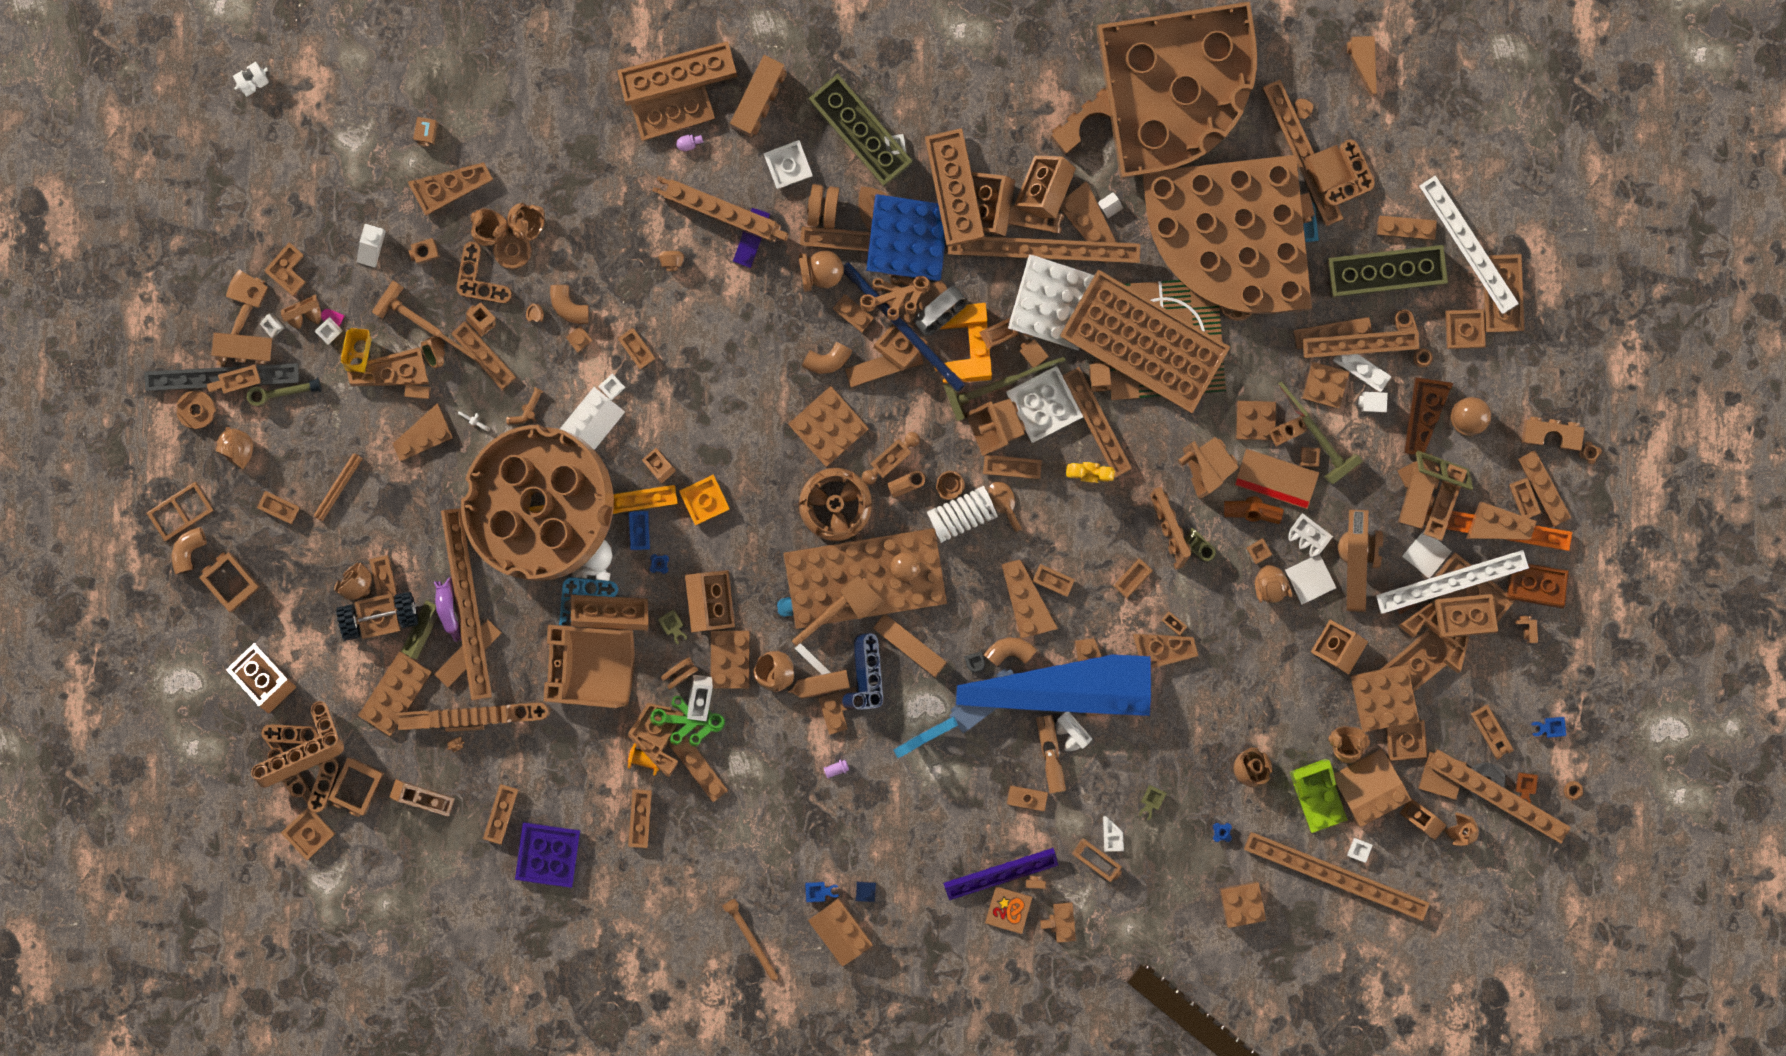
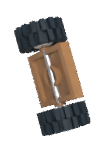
[336,591,418,641]

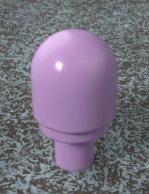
[676,135,703,152]

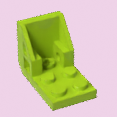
[1289,759,1348,833]

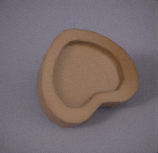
[1294,99,1313,119]
[526,304,544,322]

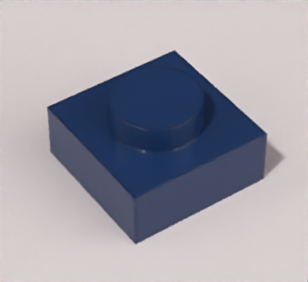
[856,881,876,902]

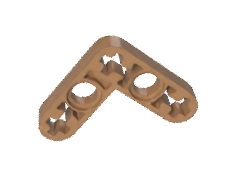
[1323,139,1375,207]
[457,242,512,303]

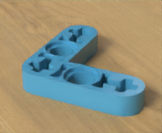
[559,578,619,625]
[893,717,958,758]

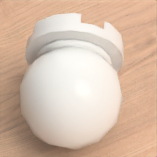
[572,540,612,581]

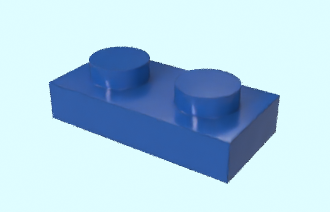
[629,511,650,550]

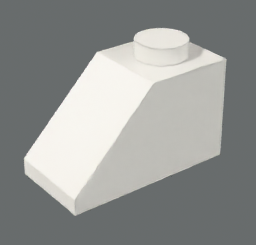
[357,224,386,268]
[687,675,713,721]

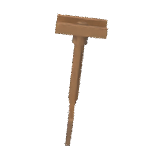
[372,280,476,360]

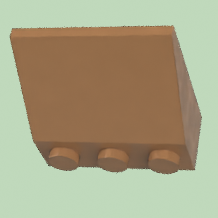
[972,172,1016,236]
[1334,748,1411,827]

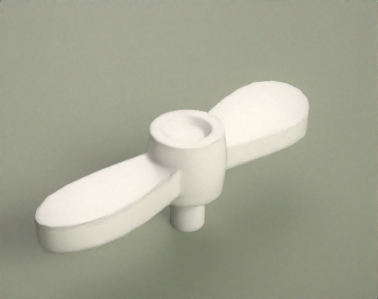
[457,411,491,431]

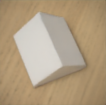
[1098,193,1123,219]
[260,313,285,338]

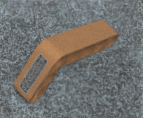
[1346,510,1369,612]
[251,701,344,788]

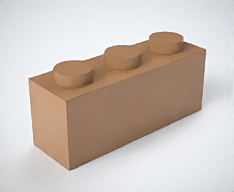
[211,332,272,365]
[1398,467,1440,529]

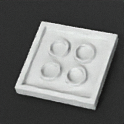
[1006,366,1083,443]

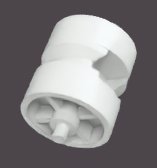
[233,61,269,97]

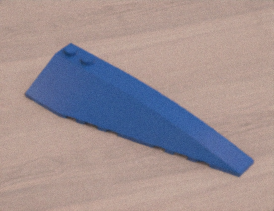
[956,654,1151,716]

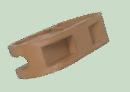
[1394,309,1419,336]

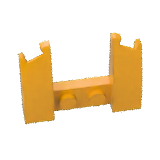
[934,303,992,384]

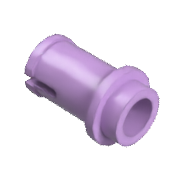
[824,759,849,779]

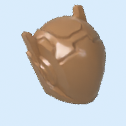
[215,427,253,470]
[1255,565,1292,603]

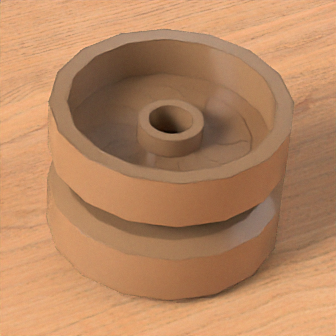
[807,184,839,229]

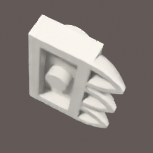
[1288,513,1333,557]

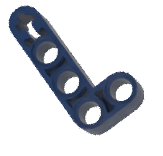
[842,633,883,710]

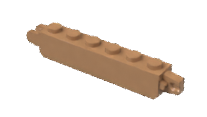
[652,176,789,242]

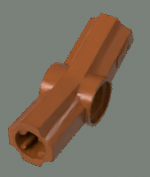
[1224,496,1284,524]

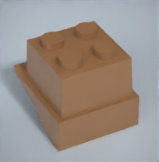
[965,399,1025,456]
[1178,437,1239,499]

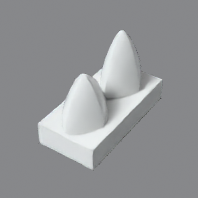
[1055,712,1092,751]

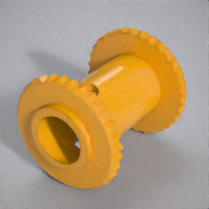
[627,743,663,776]

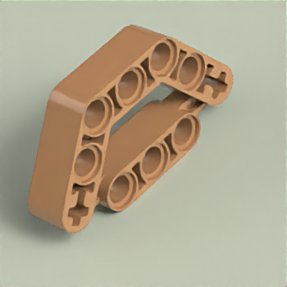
[261,724,341,813]

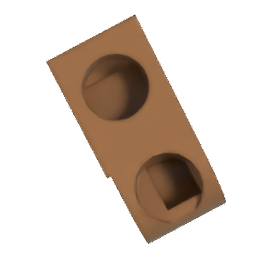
[1269,416,1308,446]

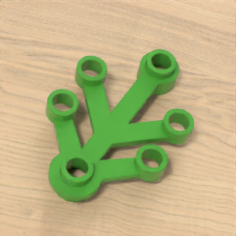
[650,696,725,747]

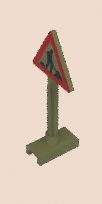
[1278,382,1363,485]

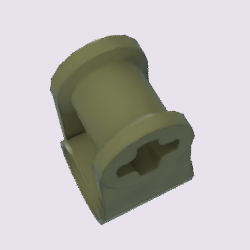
[1184,528,1216,562]

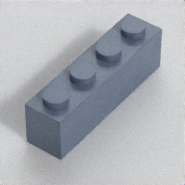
[949,668,1014,734]

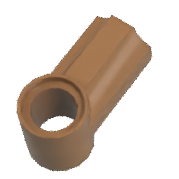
[887,471,926,498]

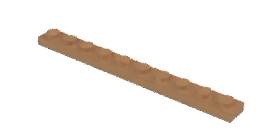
[948,237,1141,263]
[441,508,492,700]
[1244,832,1430,921]

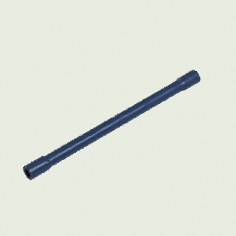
[844,262,966,392]

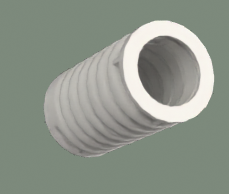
[927,486,998,543]

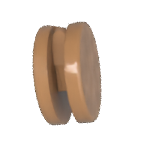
[661,657,698,690]

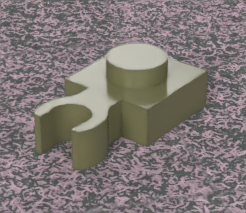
[658,609,687,645]
[1139,784,1167,820]

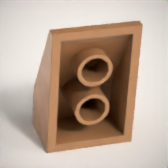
[227,643,296,714]

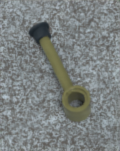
[247,377,322,407]

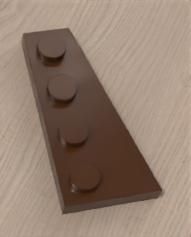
[1404,377,1453,455]

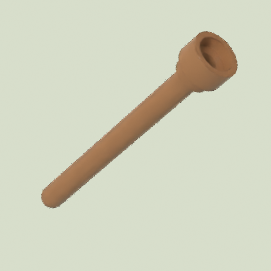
[722,898,778,981]

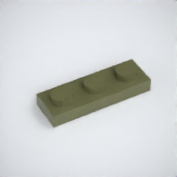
[401,600,439,660]

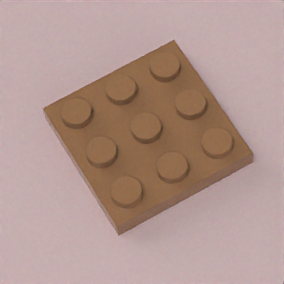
[788,386,869,467]
[1351,664,1419,732]

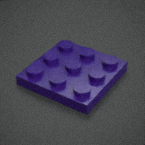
[515,822,581,888]

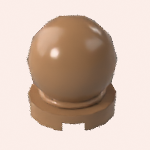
[799,251,844,292]
[1450,397,1491,436]
[1338,530,1383,569]

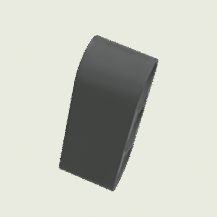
[914,286,968,336]

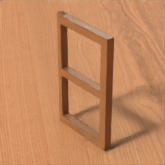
[146,481,214,542]

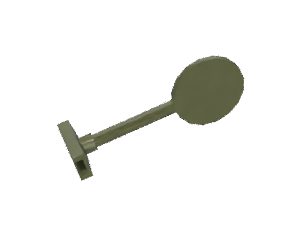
[943,357,1066,421]

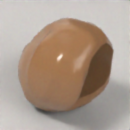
[754,651,794,692]

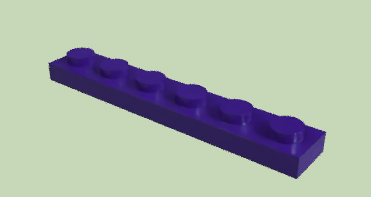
[944,848,1059,900]

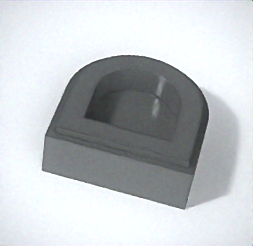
[964,651,985,672]

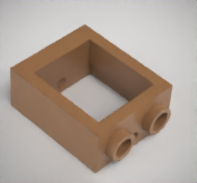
[199,552,261,612]
[328,757,385,817]

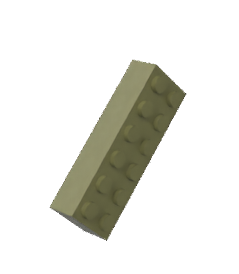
[809,73,913,188]
[1326,245,1448,298]

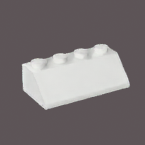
[560,387,625,450]

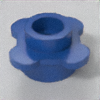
[649,554,669,574]
[1213,823,1232,842]

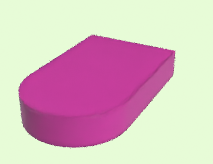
[321,309,344,327]

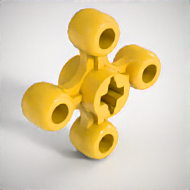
[1066,462,1115,483]

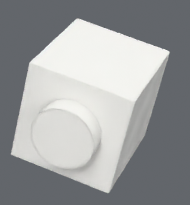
[1358,392,1388,413]

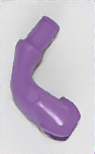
[434,577,462,642]

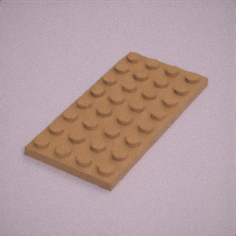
[1059,269,1230,414]
[783,528,947,629]

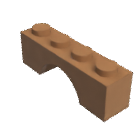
[1051,88,1125,155]

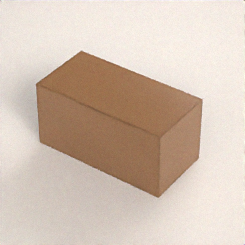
[404,385,431,399]
[1161,611,1187,636]

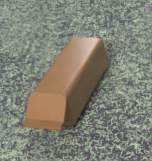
[788,669,850,699]

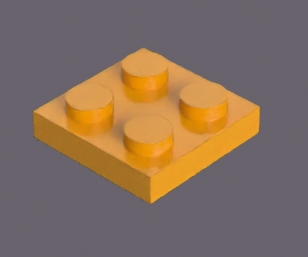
[679,474,730,526]

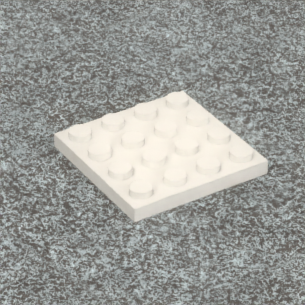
[1008,255,1094,351]

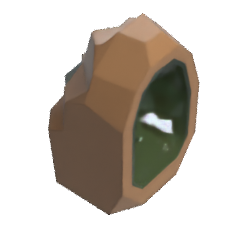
[421,336,445,369]

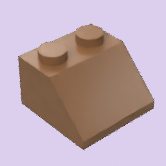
[1311,620,1368,674]

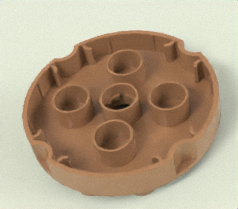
[461,425,614,581]

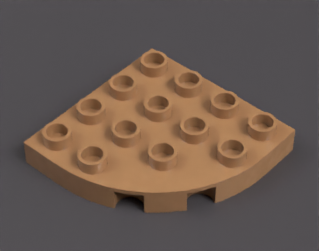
[1096,2,1257,179]
[1143,155,1312,315]

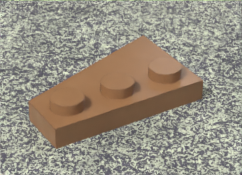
[393,403,453,461]
[1132,633,1198,669]

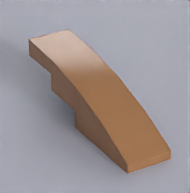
[873,614,947,678]

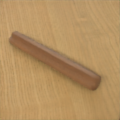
[314,453,362,521]

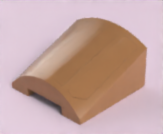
[544,625,634,708]

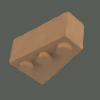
[1466,502,1537,540]

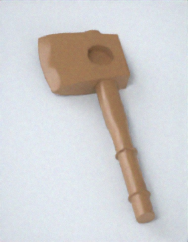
[217,270,269,367]
[792,576,882,647]

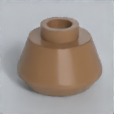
[658,251,685,272]

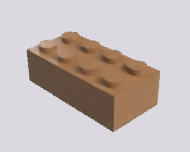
[730,55,787,138]

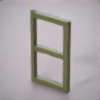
[1416,450,1473,490]

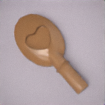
[988,481,1022,532]

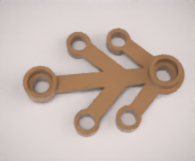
[860,275,931,320]

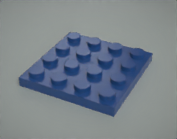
[866,194,946,281]

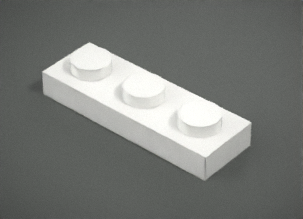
[1333,354,1391,393]

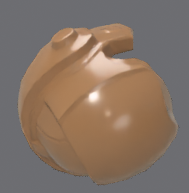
[507,203,545,242]
[470,208,509,246]
[1328,726,1370,763]

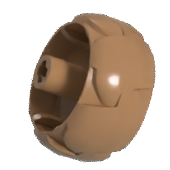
[799,468,872,541]

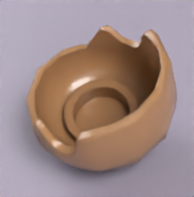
[936,471,965,500]
[890,552,921,582]

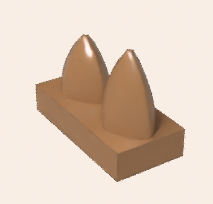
[281,295,321,329]

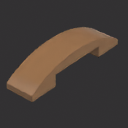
[845,353,924,388]
[1423,464,1467,541]

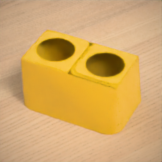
[341,328,372,373]

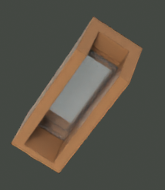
[1072,838,1122,882]

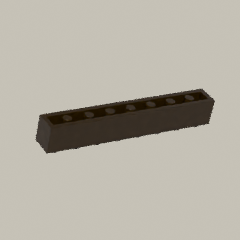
[1126,963,1260,1056]

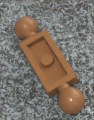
[862,432,920,485]

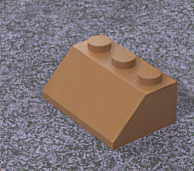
[1014,156,1076,219]
[685,570,735,632]
[808,897,873,967]

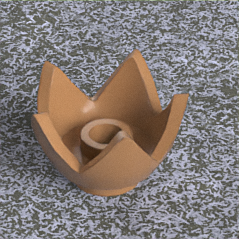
[1444,812,1479,846]

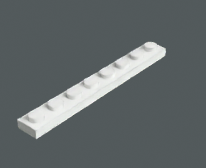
[1420,175,1519,314]
[1375,550,1529,614]

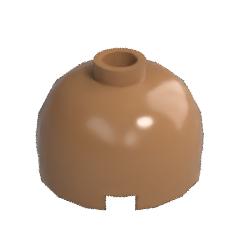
[334,562,372,600]
[1233,748,1273,787]

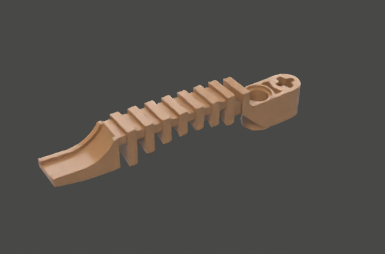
[397,702,551,730]

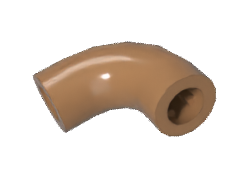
[550,285,589,324]
[801,342,853,374]
[171,527,207,575]
[984,637,1037,667]

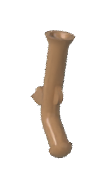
[506,387,544,425]

